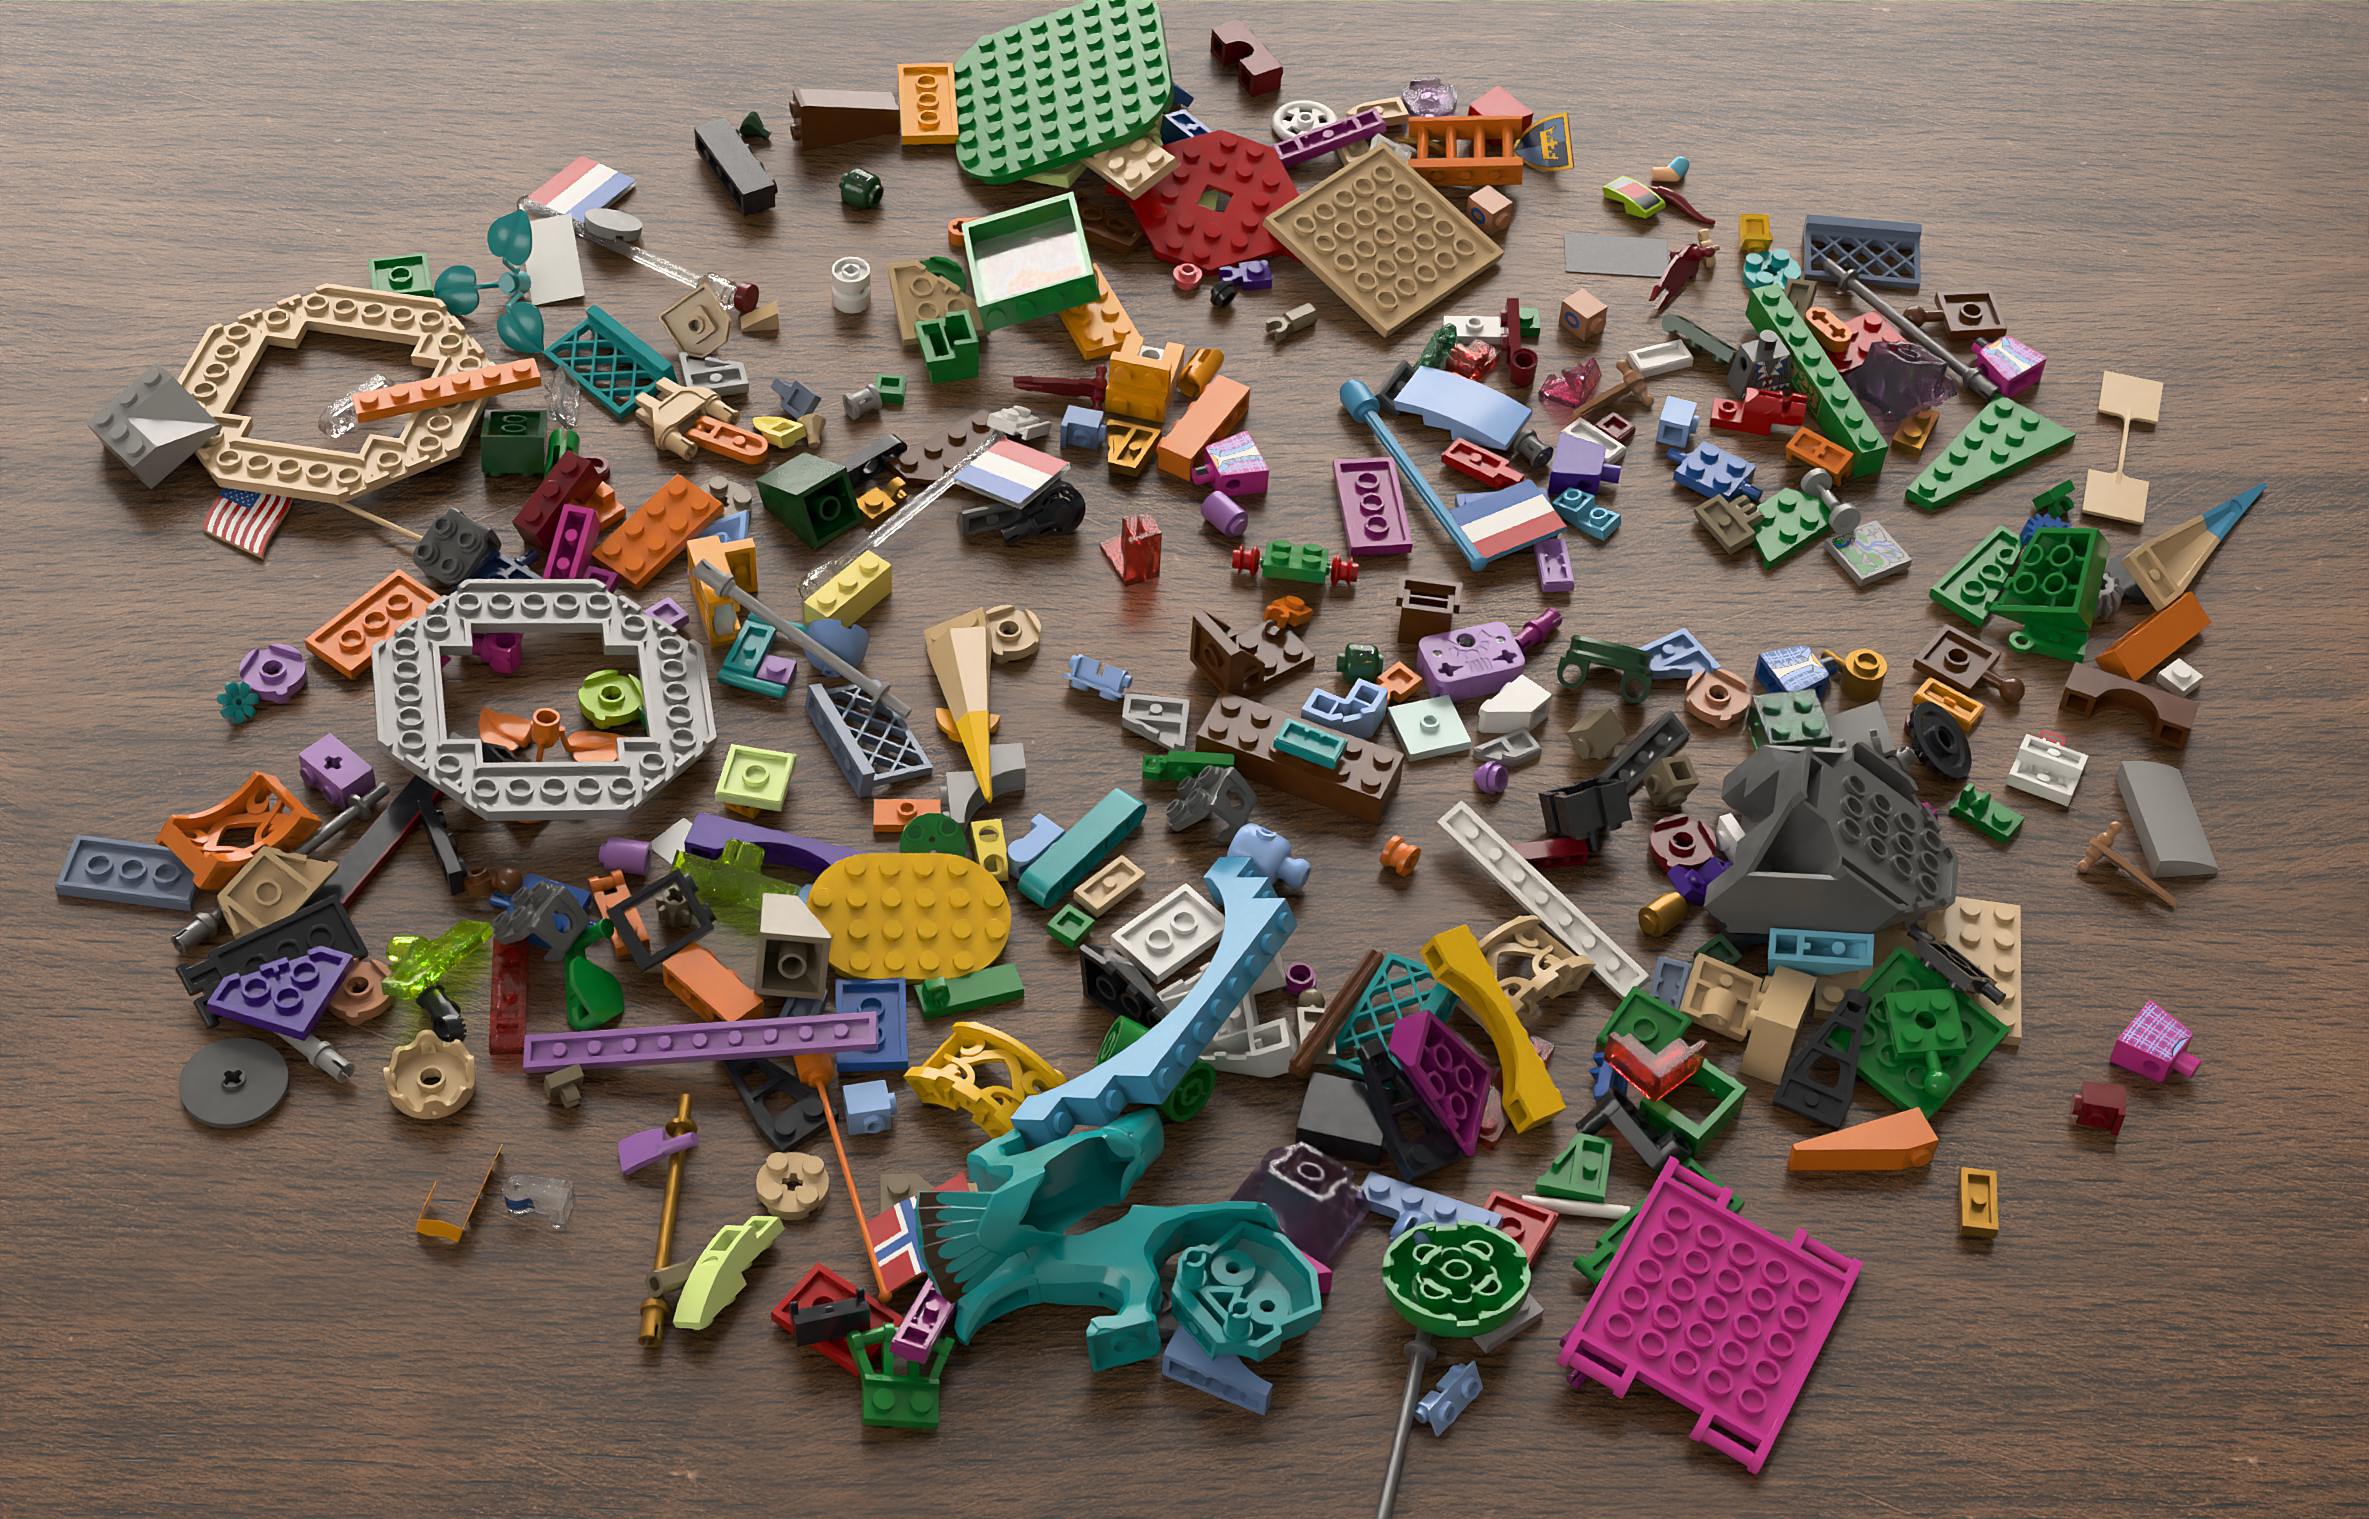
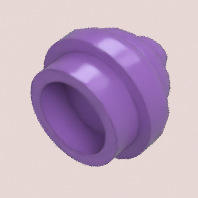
[1473,761,1508,794]

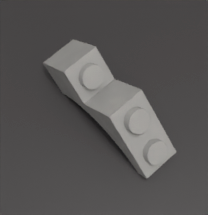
[940,743,1026,836]

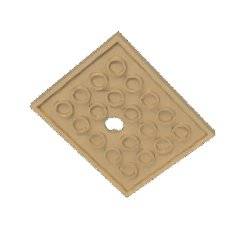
[1812,897,2022,1046]

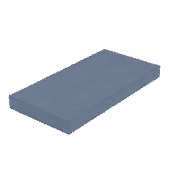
[55,835,200,911]

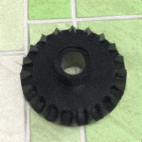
[1908,702,1972,781]

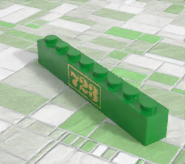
[1745,283,1889,478]

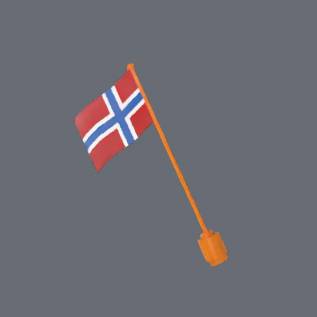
[793,1053,970,1303]

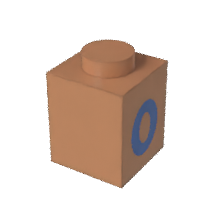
[1466,185,1513,236]
[1559,288,1608,341]

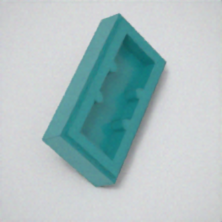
[1273,718,1348,770]

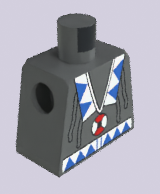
[1727,330,1791,400]

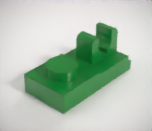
[1949,783,2024,845]

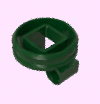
[1557,635,1654,704]

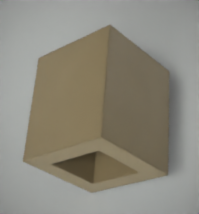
[1567,708,1626,760]
[1642,755,1700,807]

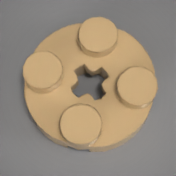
[986,605,1041,664]
[756,1152,829,1220]

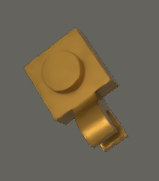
[856,477,908,528]

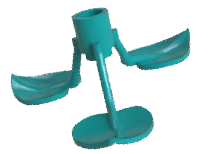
[434,209,545,353]

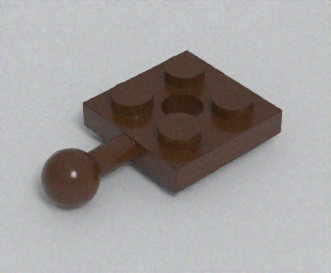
[1903,289,2008,340]
[1912,623,2025,703]

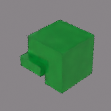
[914,310,979,384]

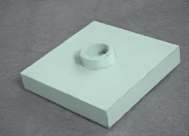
[1387,695,1471,762]

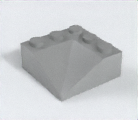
[86,362,222,489]

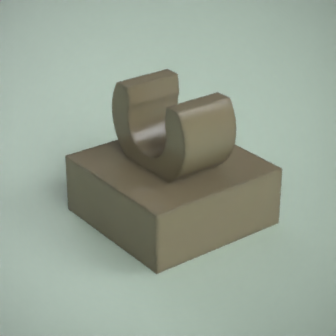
[543,1063,584,1109]

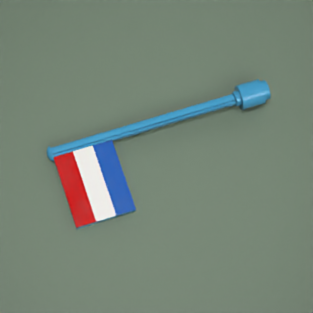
[1339,379,1567,572]

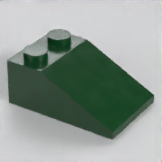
[481,409,547,477]

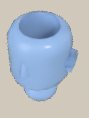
[1226,823,1311,890]

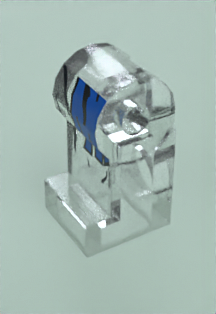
[502,1175,576,1230]

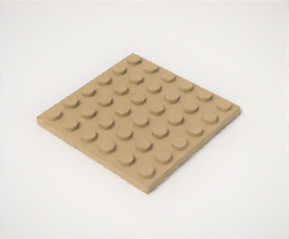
[1263,142,1504,338]

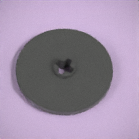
[179,1038,289,1129]

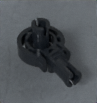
[999,481,1086,547]

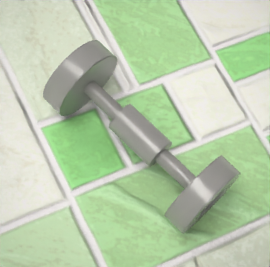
[1801,468,1861,534]

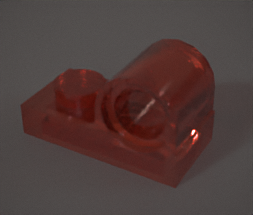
[1444,338,1501,382]

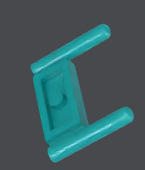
[717,612,809,698]

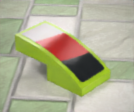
[1603,176,1666,218]

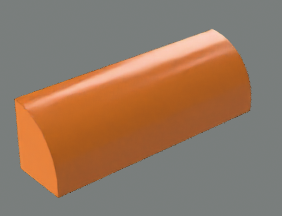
[2094,591,2211,682]

